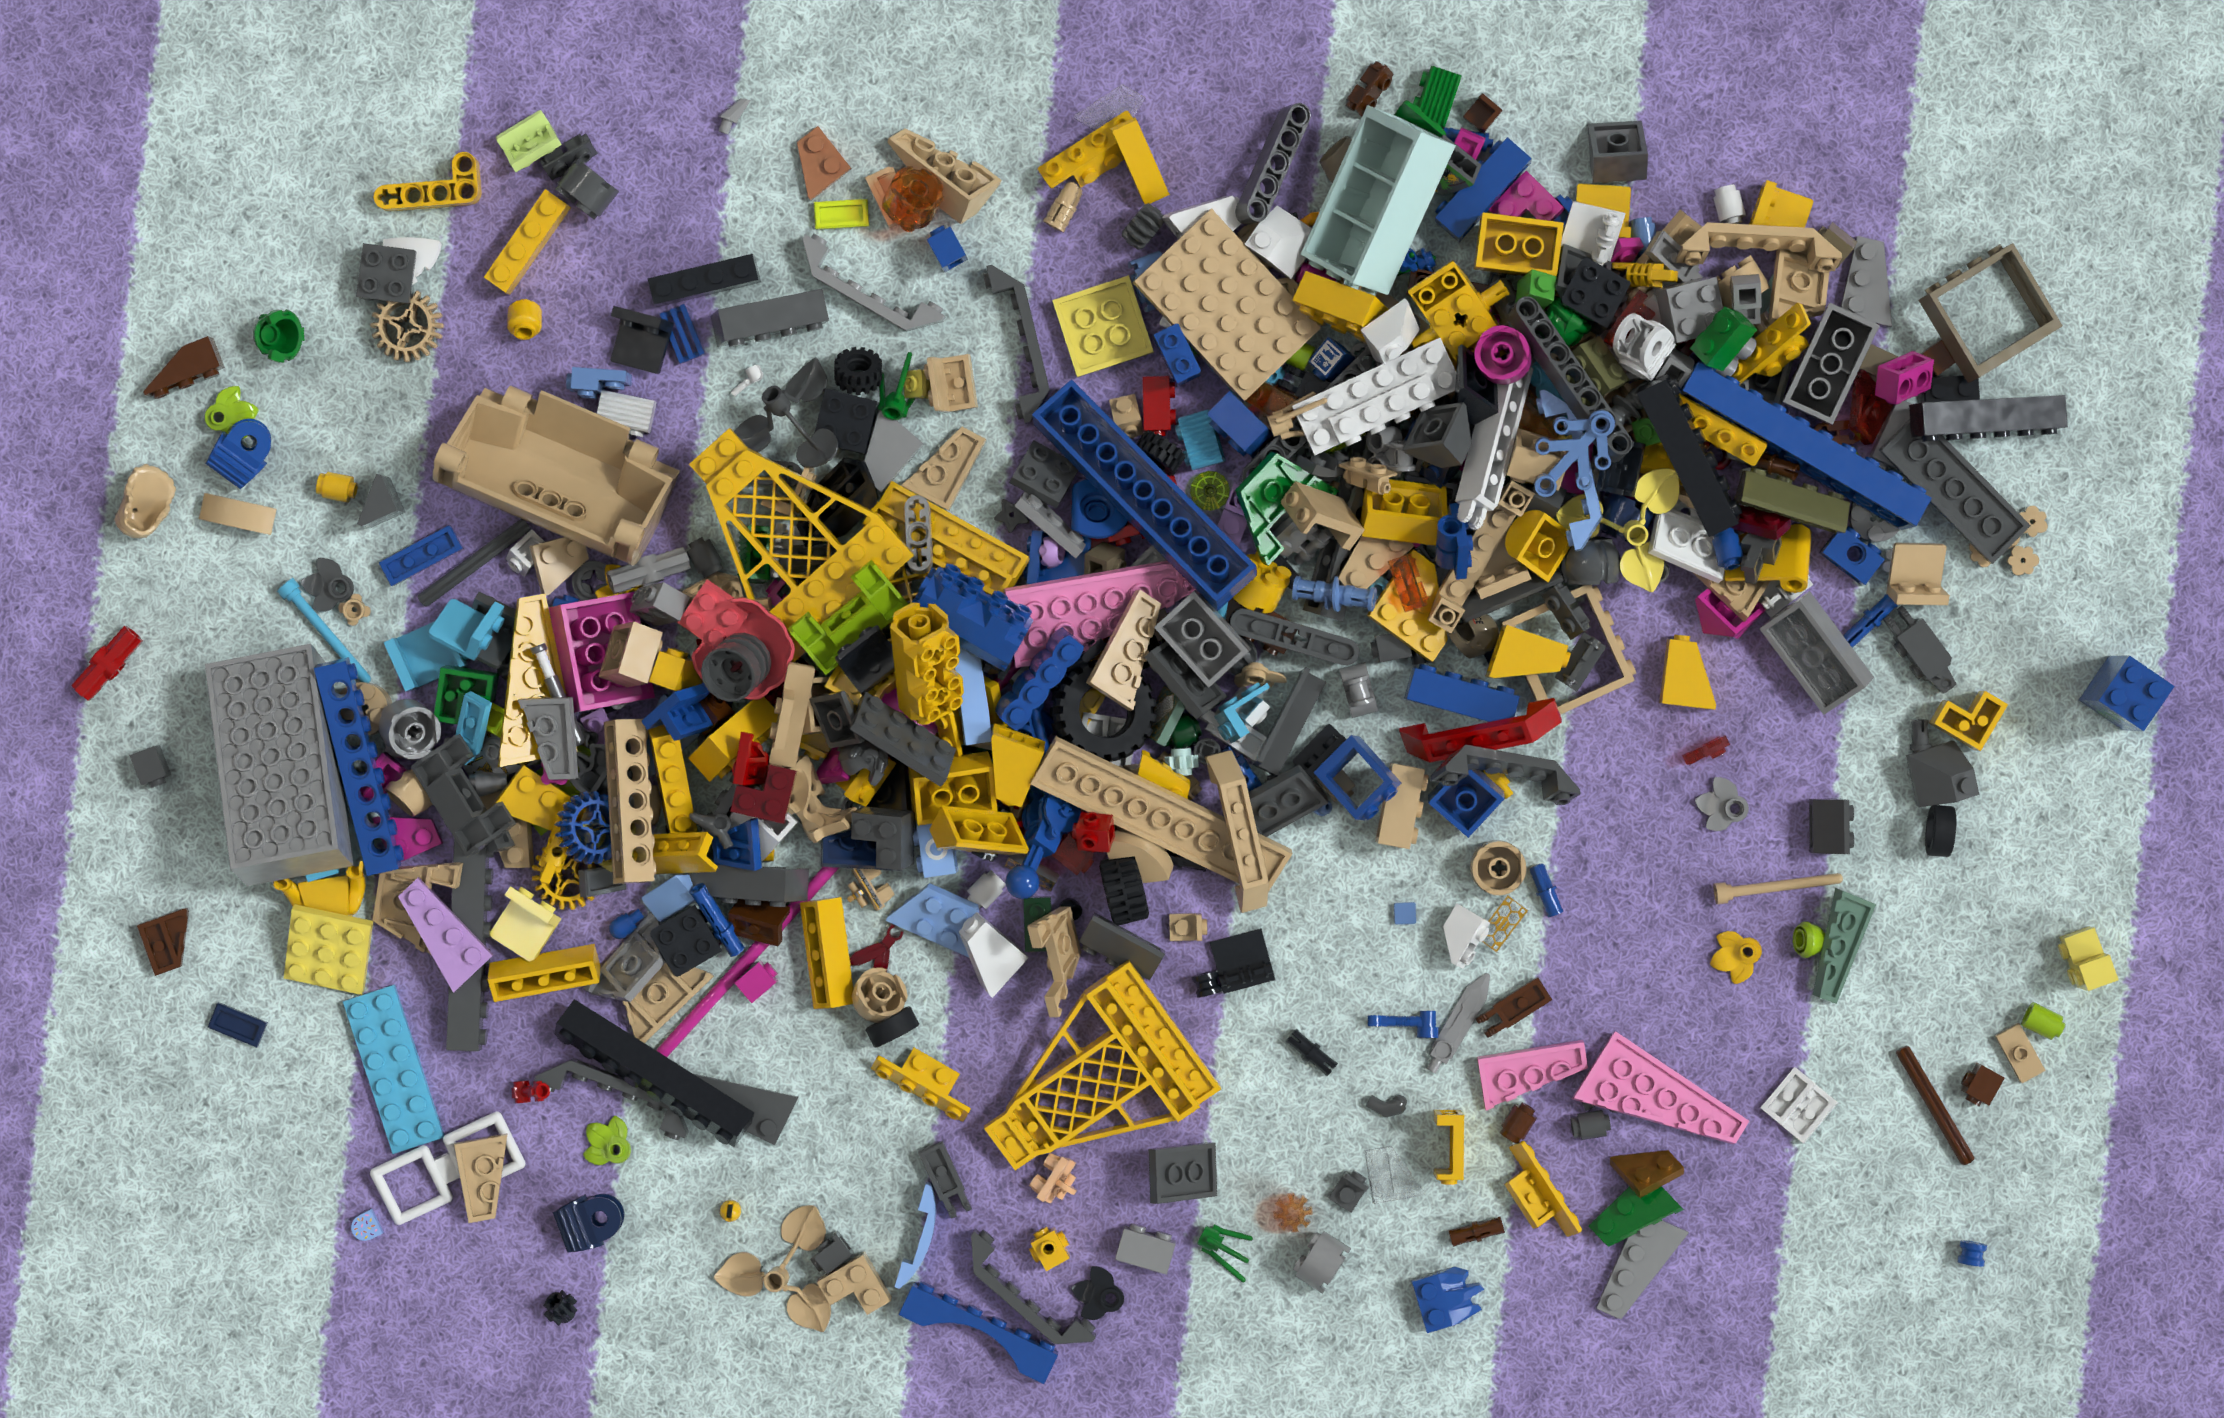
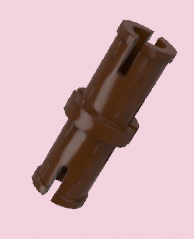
[1449,1216,1505,1247]

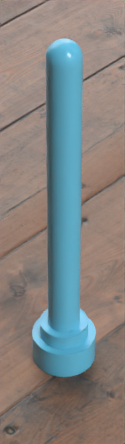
[277,578,371,683]

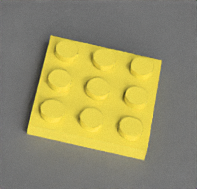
[1052,275,1154,378]
[284,904,373,995]

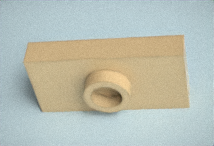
[1995,1023,2046,1083]

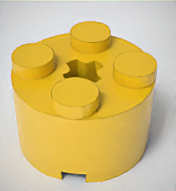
[1233,551,1292,613]

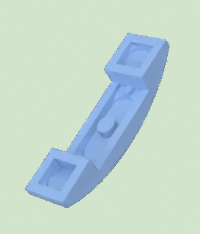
[895,1182,936,1289]

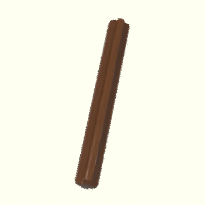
[1896,1046,1975,1165]

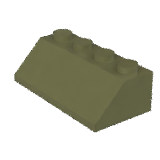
[1734,467,1850,534]

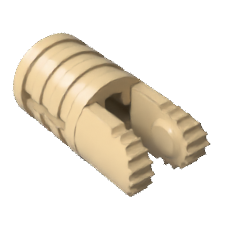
[1043,181,1083,233]

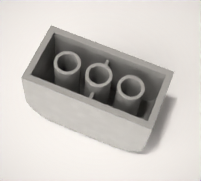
[1782,303,1880,425]

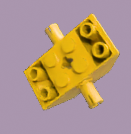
[1408,260,1510,362]

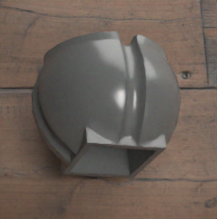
[1560,536,1621,585]

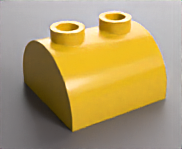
[1505,510,1571,583]

